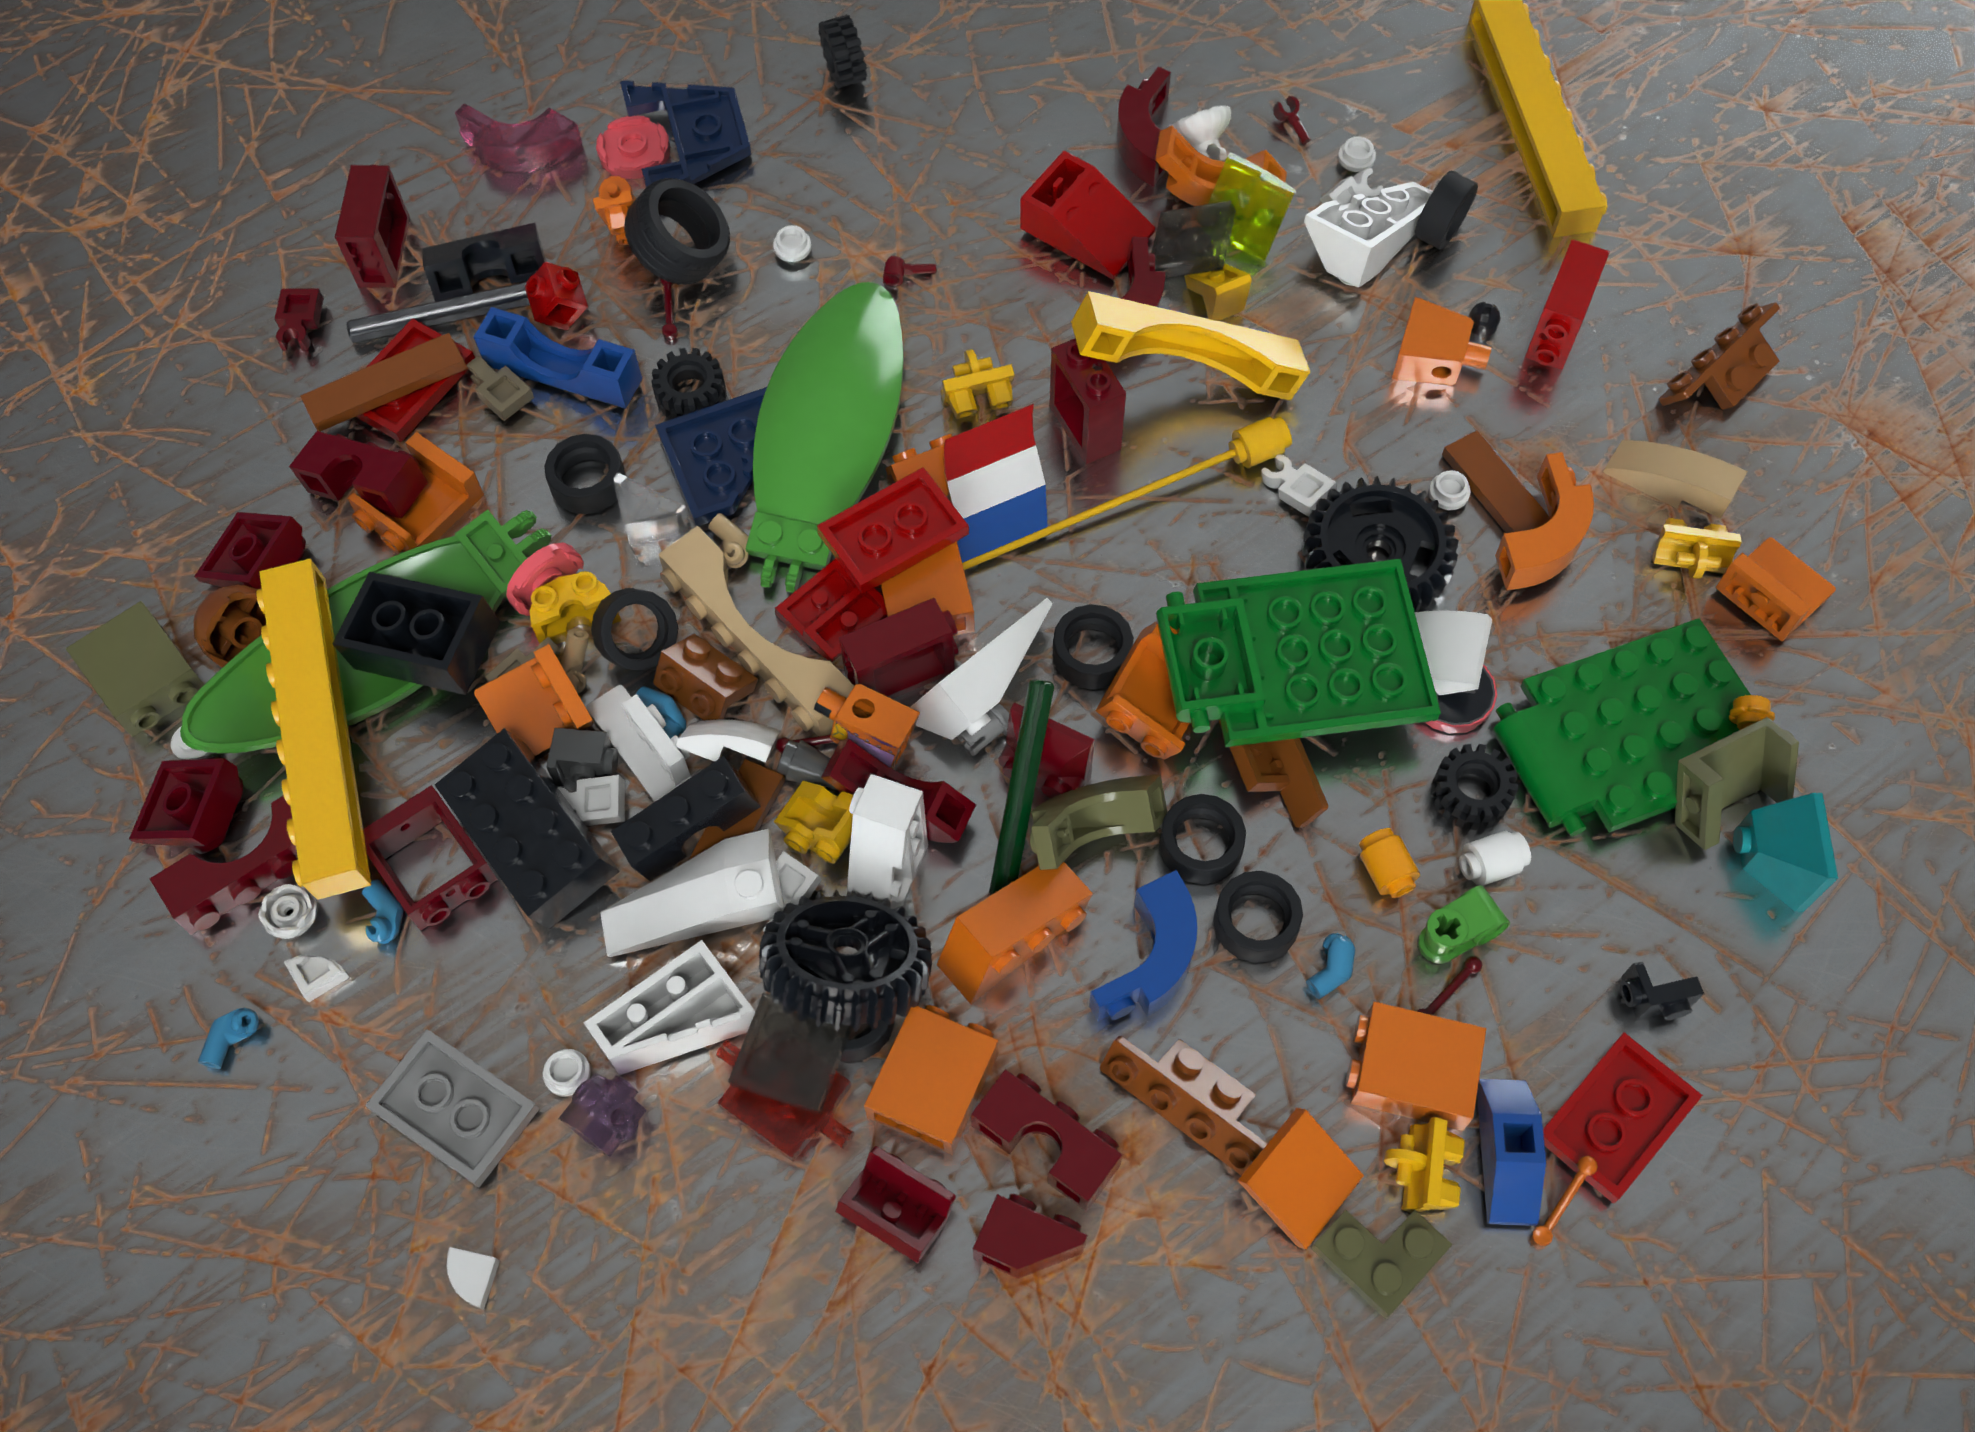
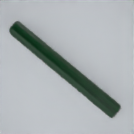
[989,679,1054,896]

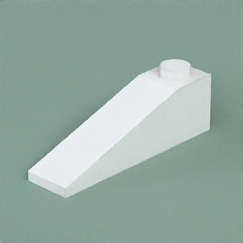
[1304,182,1433,288]
[910,597,1052,740]
[600,829,785,957]

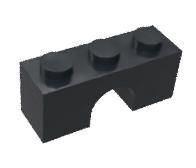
[422,223,546,302]
[611,756,761,881]

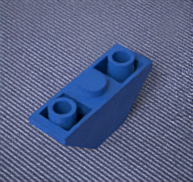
[1477,1079,1546,1226]

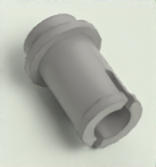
[958,704,1009,756]

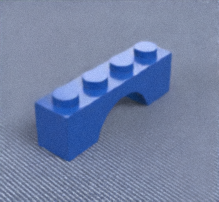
[473,307,643,409]

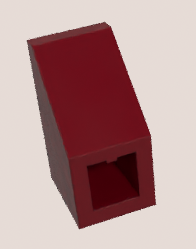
[973,1194,1088,1279]

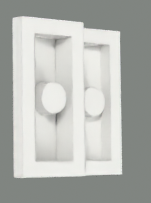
[1415,610,1492,696]
[675,719,781,762]

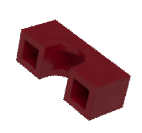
[289,431,428,519]
[971,1069,1123,1212]

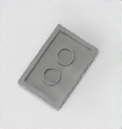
[365,1029,539,1188]

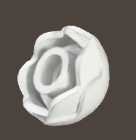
[259,884,318,939]

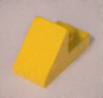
[1184,260,1252,321]

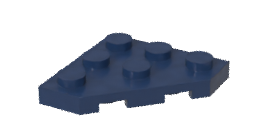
[655,387,767,526]

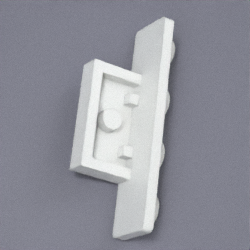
[586,685,691,802]

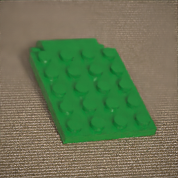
[1156,559,1441,747]
[1492,618,1751,837]

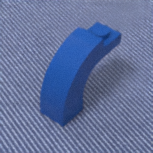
[1089,870,1197,1021]

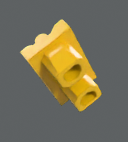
[940,349,1015,419]
[1652,518,1742,579]
[1384,1117,1465,1213]

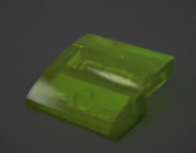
[1200,152,1296,261]

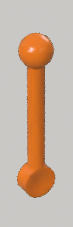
[1533,1156,1597,1246]

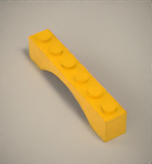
[1071,291,1310,401]

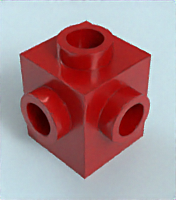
[525,261,588,331]

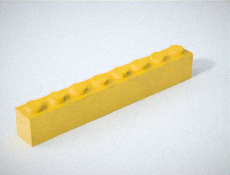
[1468,0,1607,238]
[256,558,371,900]

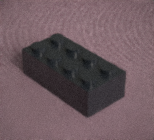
[435,728,620,929]

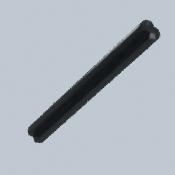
[347,281,530,343]

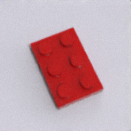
[356,318,475,443]
[817,467,969,594]
[1543,1032,1703,1204]

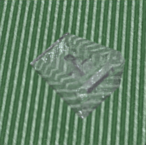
[613,472,691,547]

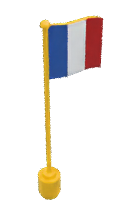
[944,404,1292,570]

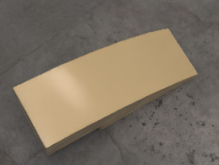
[1603,440,1748,519]

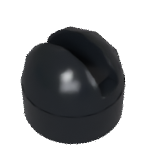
[1468,302,1500,337]

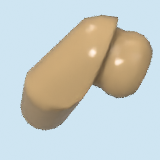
[708,513,749,568]
[560,628,589,693]

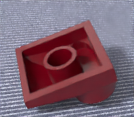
[194,512,306,589]
[998,702,1095,798]
[129,758,243,854]

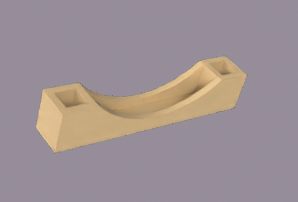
[658,526,854,736]

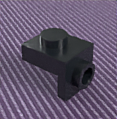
[1620,962,1704,1020]

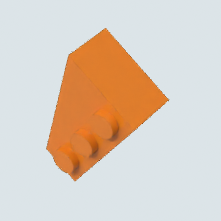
[936,862,1093,1004]

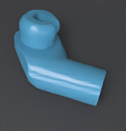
[636,686,686,738]
[362,879,404,944]
[1306,933,1356,999]
[198,1008,259,1069]

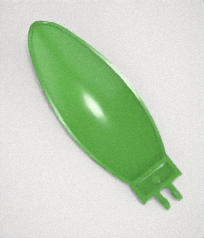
[745,282,904,593]
[180,509,552,754]

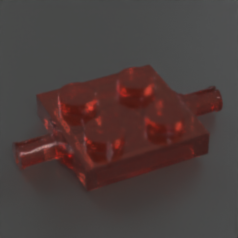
[716,1028,854,1162]

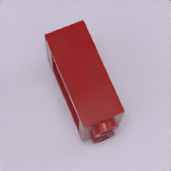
[1525,239,1610,370]

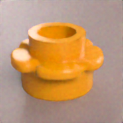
[1729,695,1775,730]

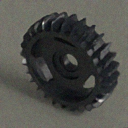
[1302,476,1459,612]
[759,890,932,1032]

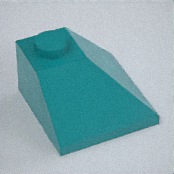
[1733,793,1838,912]

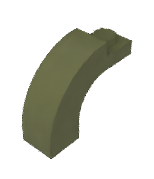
[1030,775,1167,870]

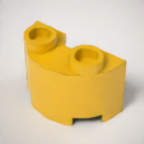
[529,571,622,644]
[774,781,853,864]

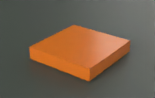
[1238,1108,1364,1250]

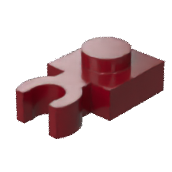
[275,288,324,351]

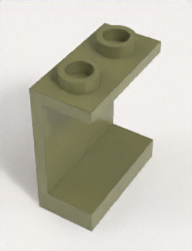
[65,601,205,737]
[1675,717,1799,850]

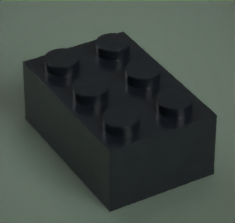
[332,571,501,695]

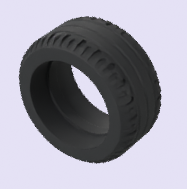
[624,178,730,285]

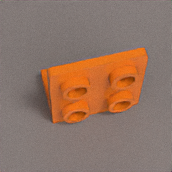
[1715,537,1836,642]
[474,644,593,756]

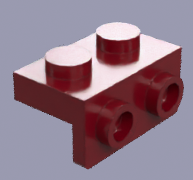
[836,1146,956,1263]

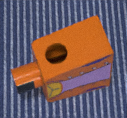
[813,684,920,769]

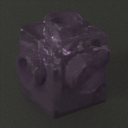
[558,1073,647,1157]

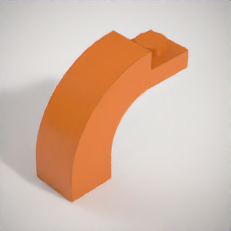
[1155,126,1287,213]
[1495,452,1594,591]

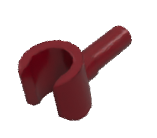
[1273,96,1311,145]
[883,256,936,287]

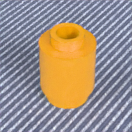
[1359,828,1420,898]

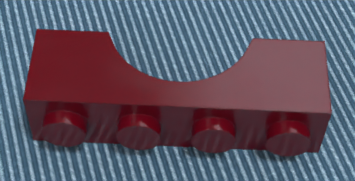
[149,795,298,935]

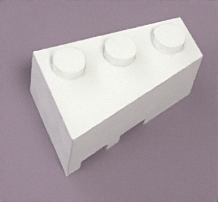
[846,774,928,909]
[583,940,761,1075]

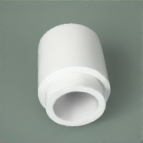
[1459,831,1531,886]

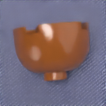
[193,584,266,668]

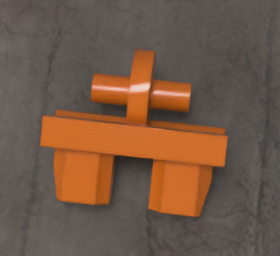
[593,176,636,245]

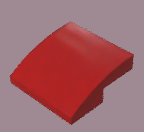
[775,558,887,662]

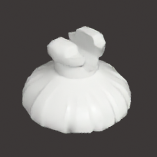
[1167,106,1231,161]

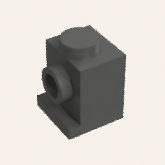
[546,728,618,786]

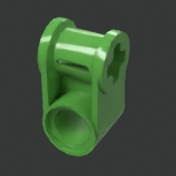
[1418,885,1511,964]

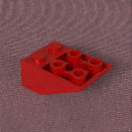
[1020,150,1156,280]

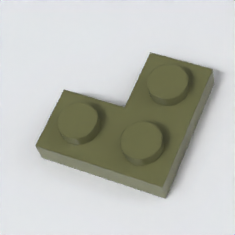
[1311,1210,1453,1319]

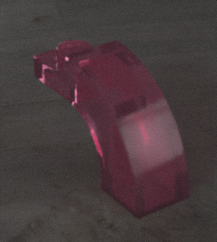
[455,103,584,173]

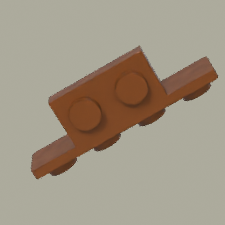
[1658,302,1780,410]
[1218,719,1328,828]
[1100,1036,1268,1176]

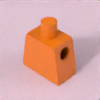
[1392,297,1492,386]

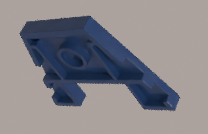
[620,80,751,187]

